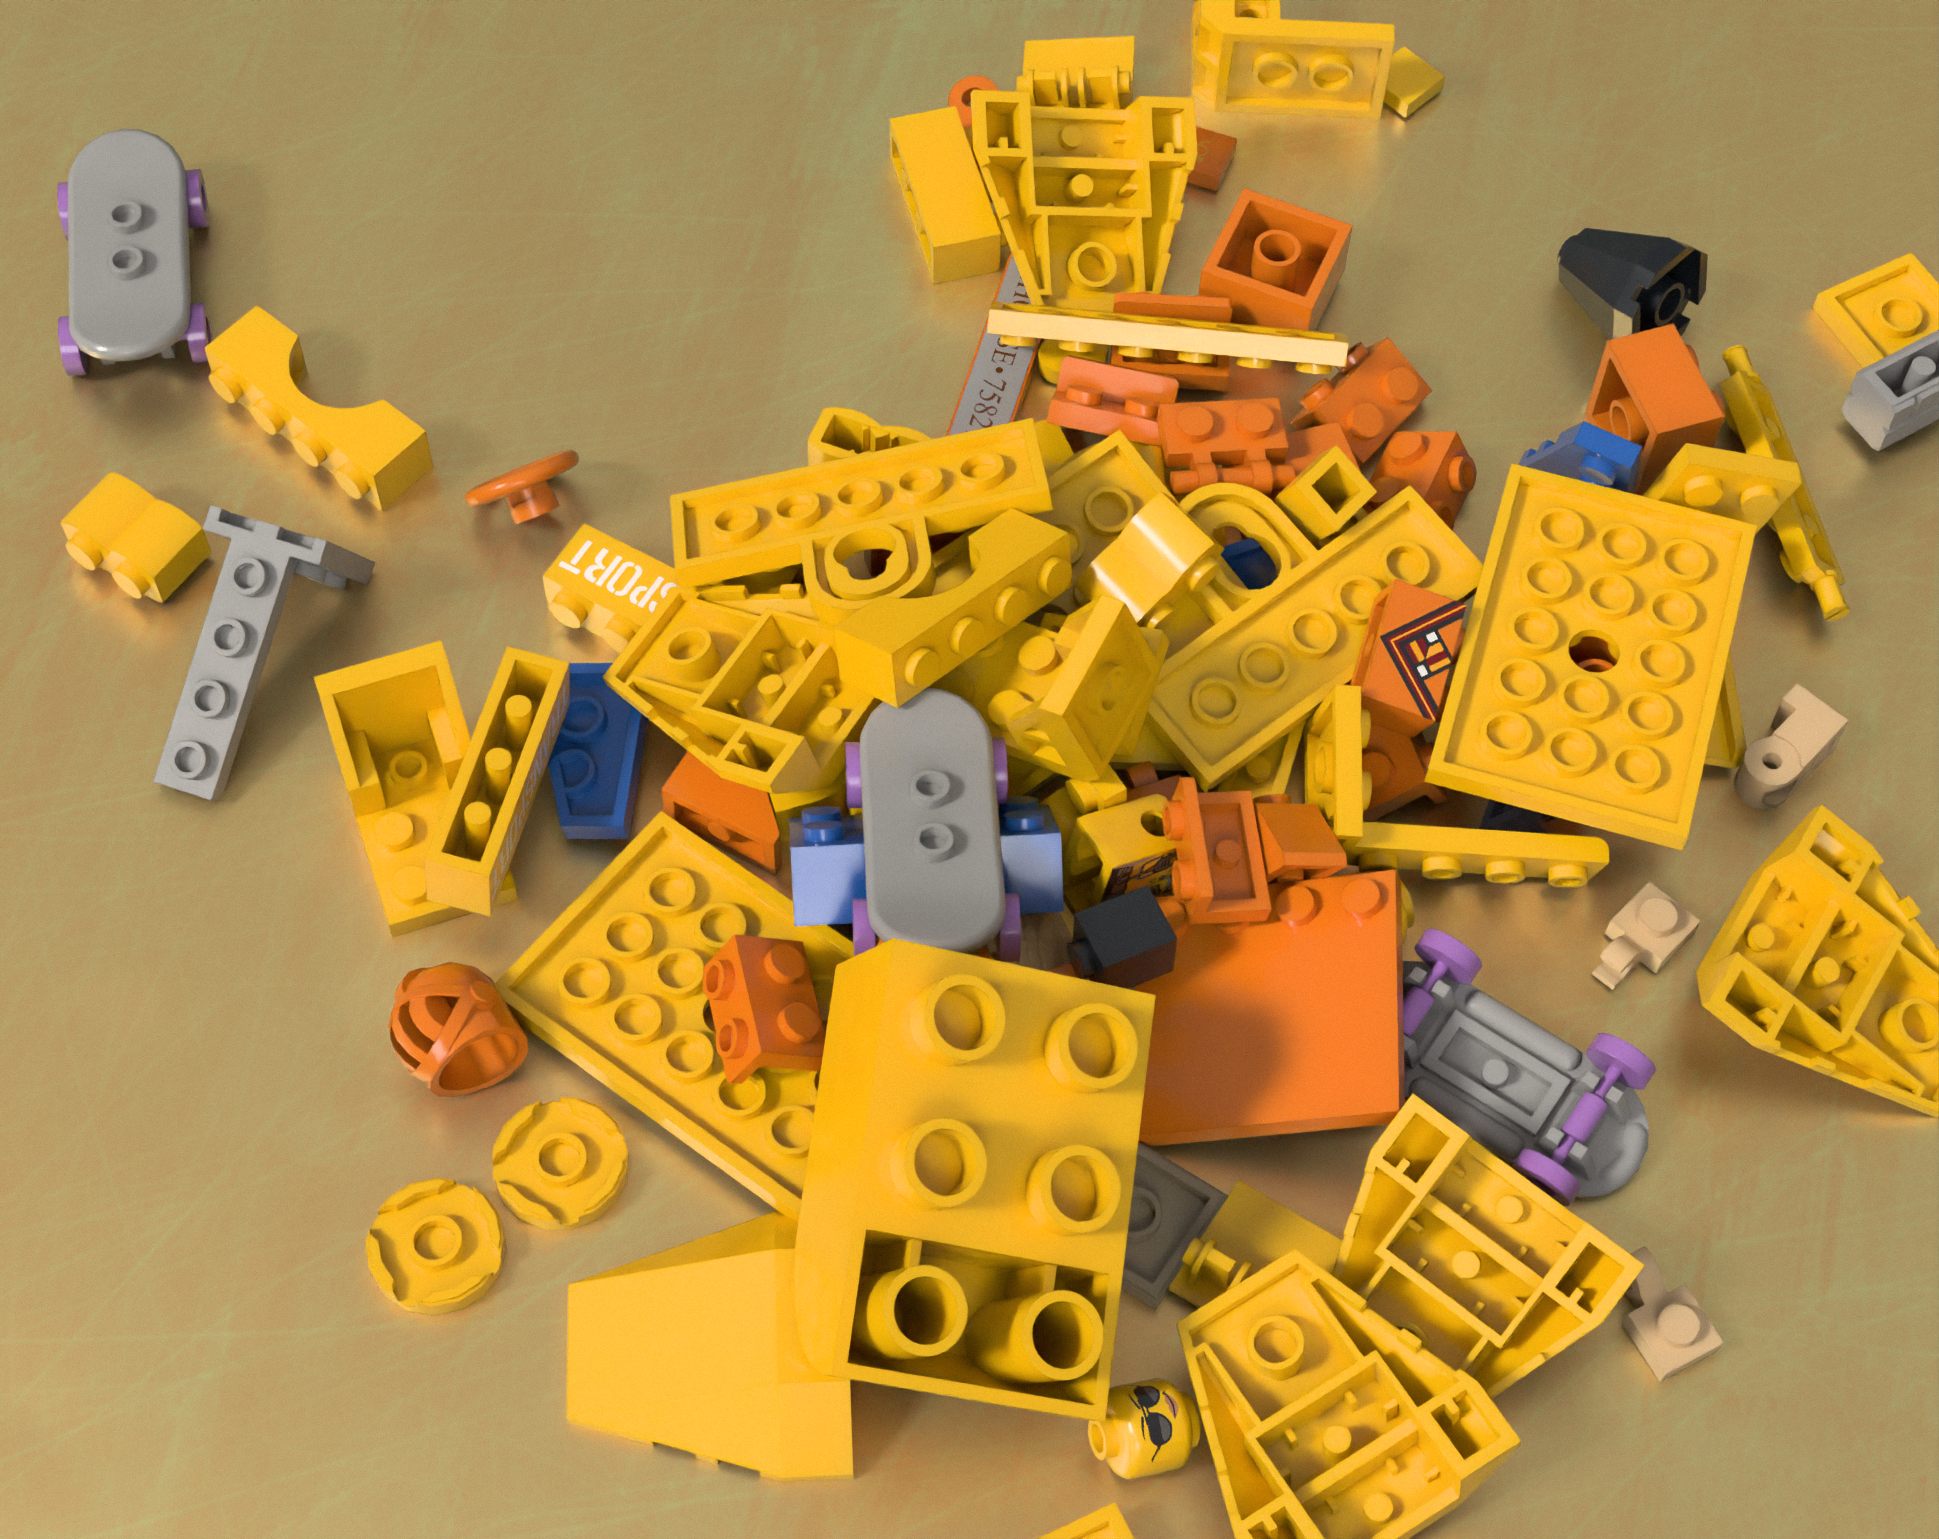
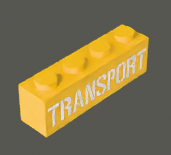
[543,523,709,653]
[424,646,570,917]

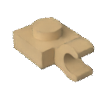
[1592,881,1701,990]
[1622,1246,1724,1382]

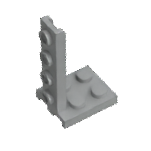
[153,505,375,801]

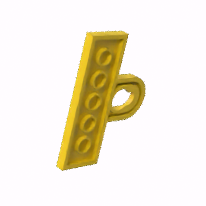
[670,418,1053,626]
[1144,483,1483,792]

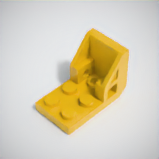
[1192,0,1395,119]
[929,595,1161,783]
[314,640,518,938]

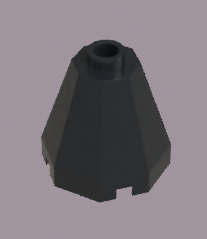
[1557,228,1708,340]

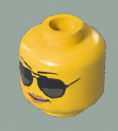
[1088,1378,1200,1480]

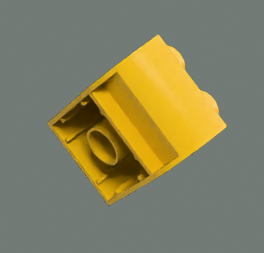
[794,938,1156,1422]

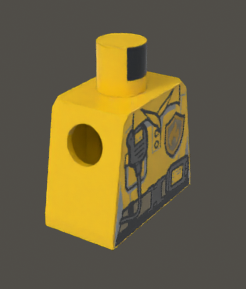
[1062,793,1178,915]

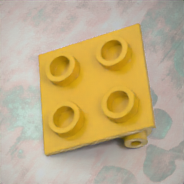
[1017,36,1135,109]
[1168,1180,1342,1308]

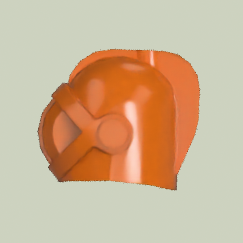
[388,962,529,1097]

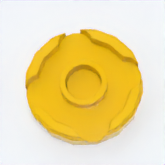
[492,1097,629,1230]
[365,1177,507,1316]

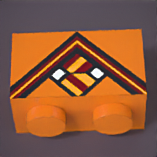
[1350,579,1466,738]

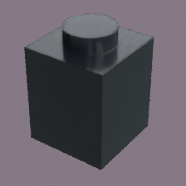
[1067,885,1177,989]

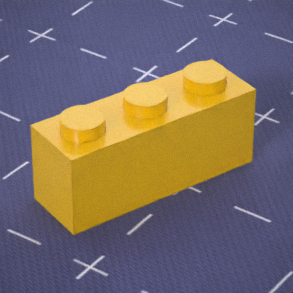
[890,106,1008,285]

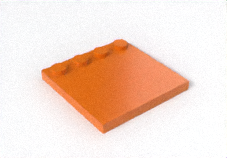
[1136,870,1405,1147]

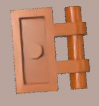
[1157,397,1295,496]

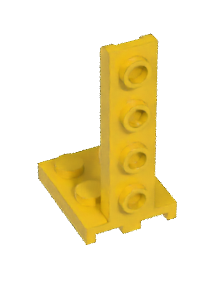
[1642,443,1802,769]
[1304,684,1610,888]

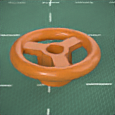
[465,449,579,524]

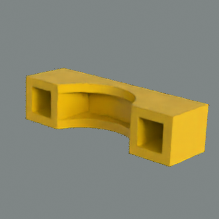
[205,305,433,511]
[834,508,1072,708]

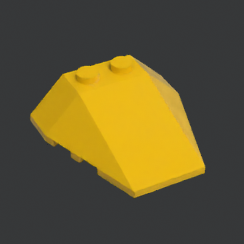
[971,90,1198,312]
[602,584,883,794]
[1696,804,1939,1118]
[1332,1094,1645,1399]
[567,1211,854,1482]
[1176,1249,1521,1539]

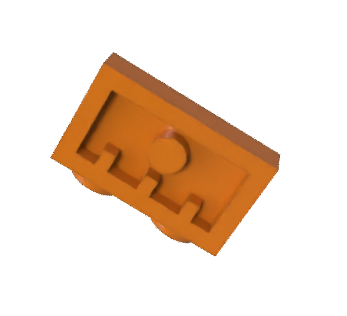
[1046,355,1179,447]

